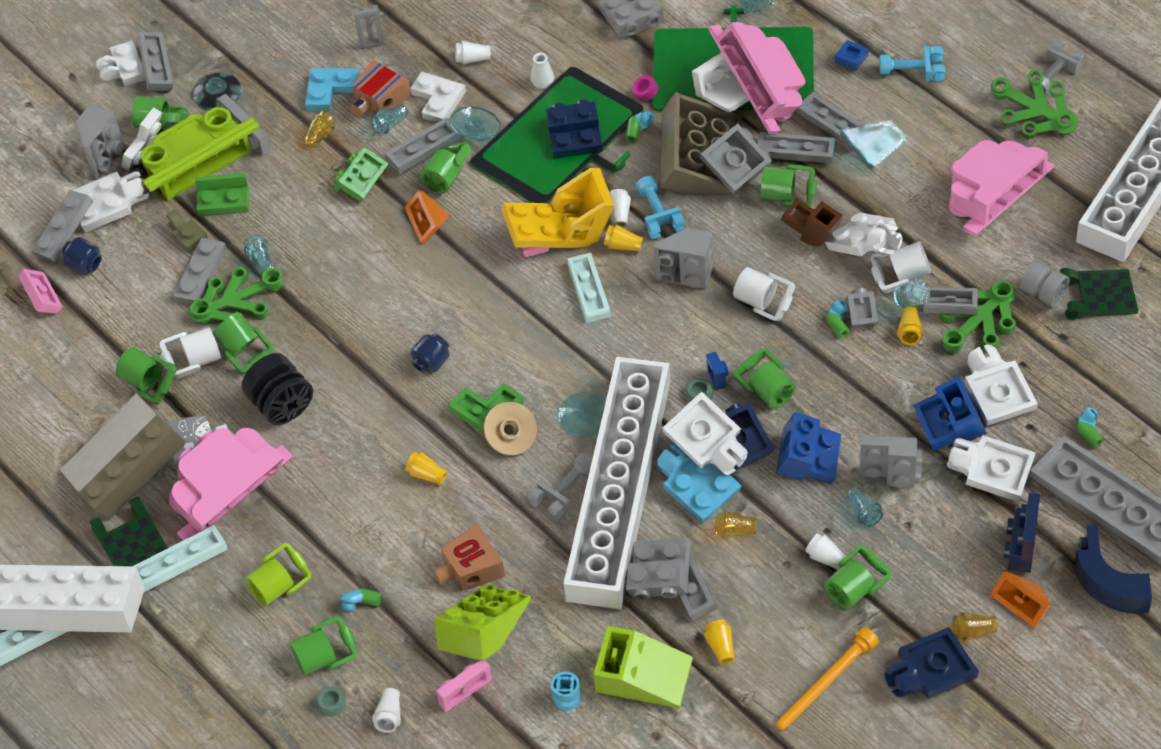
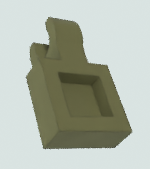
[166,209,208,253]

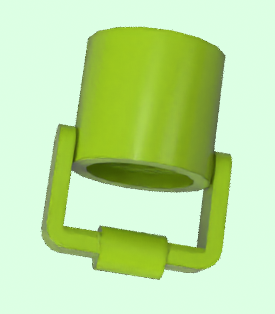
[245,543,312,607]

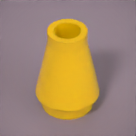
[604,224,643,252]
[897,306,924,345]
[405,451,448,485]
[704,620,736,665]

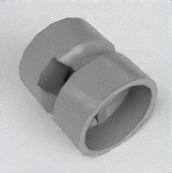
[1019,260,1070,307]

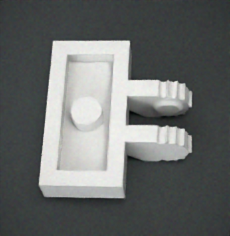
[95,40,146,86]

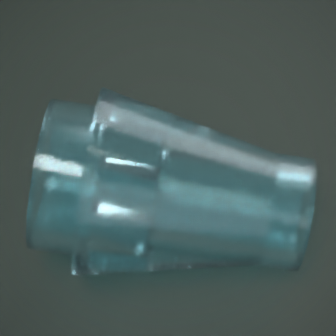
[370,104,408,134]
[244,235,273,274]
[847,487,883,527]

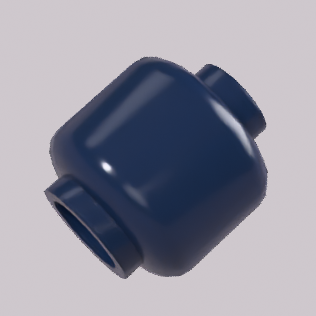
[62,237,102,275]
[410,333,450,373]

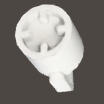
[871,241,931,293]
[733,267,795,321]
[160,327,221,379]

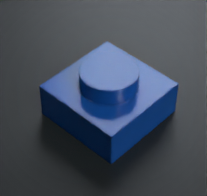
[835,40,869,71]
[706,352,729,390]

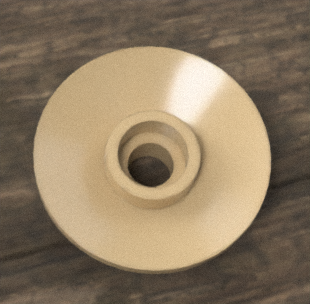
[484,402,537,456]

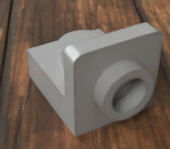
[845,288,878,327]

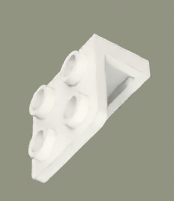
[692,53,749,112]

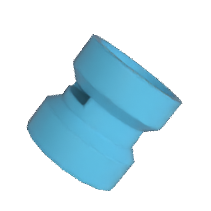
[551,671,581,711]

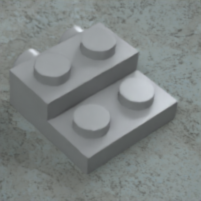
[598,0,663,39]
[699,123,772,194]
[859,435,922,489]
[626,537,691,601]

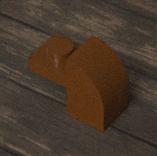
[781,199,843,246]

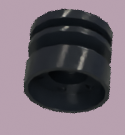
[241,353,314,425]

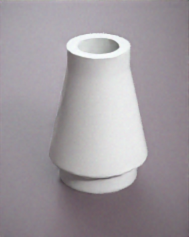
[455,41,490,65]
[530,53,554,89]
[609,189,631,228]
[805,533,846,570]
[372,688,401,733]

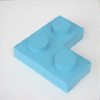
[305,68,360,111]

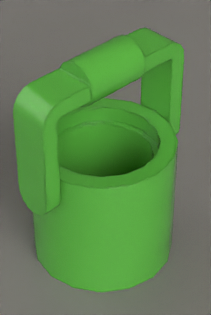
[132,96,189,130]
[420,142,472,193]
[761,164,817,207]
[212,312,273,374]
[116,347,177,403]
[734,348,796,409]
[825,545,891,610]
[289,616,357,676]

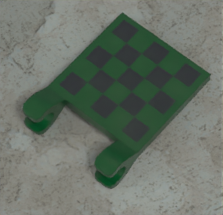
[1060,268,1139,320]
[89,496,168,567]

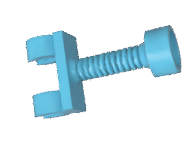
[879,46,946,82]
[636,176,685,239]

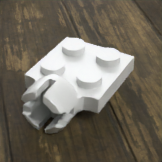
[72,172,149,233]
[825,213,902,256]
[964,345,1038,426]
[662,392,748,475]
[947,435,1036,502]

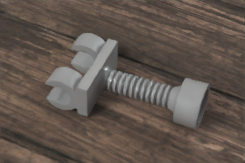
[1029,40,1086,95]
[527,453,592,522]

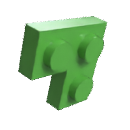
[448,383,524,434]

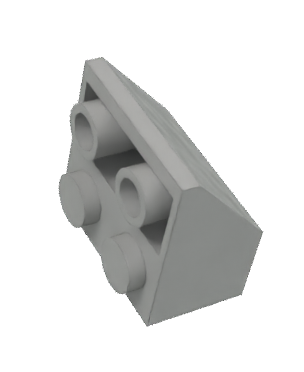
[76,104,125,180]
[654,228,714,289]

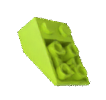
[434,584,531,661]
[593,625,693,708]

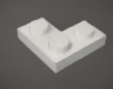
[410,71,466,123]
[120,107,162,172]

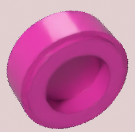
[632,75,658,101]

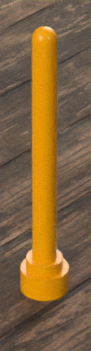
[776,627,879,731]

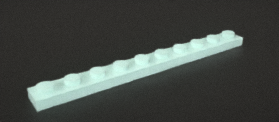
[0,525,228,666]

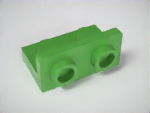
[333,147,389,203]
[195,173,249,216]

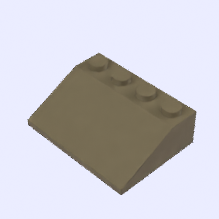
[661,92,743,194]
[60,393,186,520]

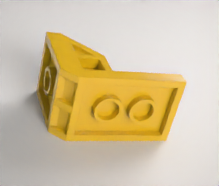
[501,168,615,248]

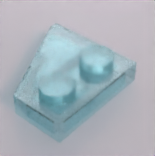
[839,120,908,170]

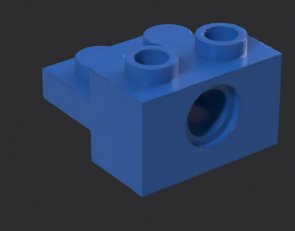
[913,376,987,451]
[776,412,841,484]

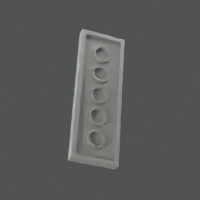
[1029,436,1161,564]

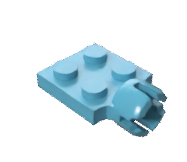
[656,443,742,524]

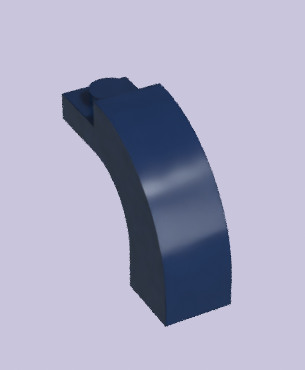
[1075,526,1152,613]

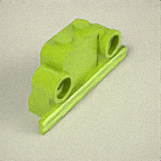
[141,107,260,201]

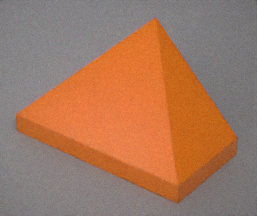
[404,190,449,244]
[990,571,1051,628]

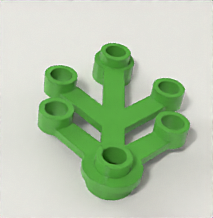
[990,69,1078,138]
[189,267,284,324]
[940,281,1016,354]

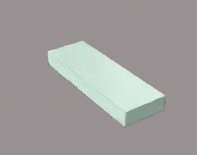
[566,253,611,323]

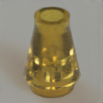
[302,111,336,149]
[715,510,757,538]
[952,612,997,641]

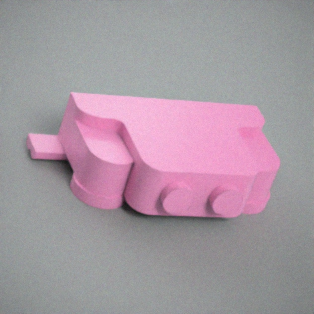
[708,22,805,135]
[949,140,1055,236]
[169,428,293,541]

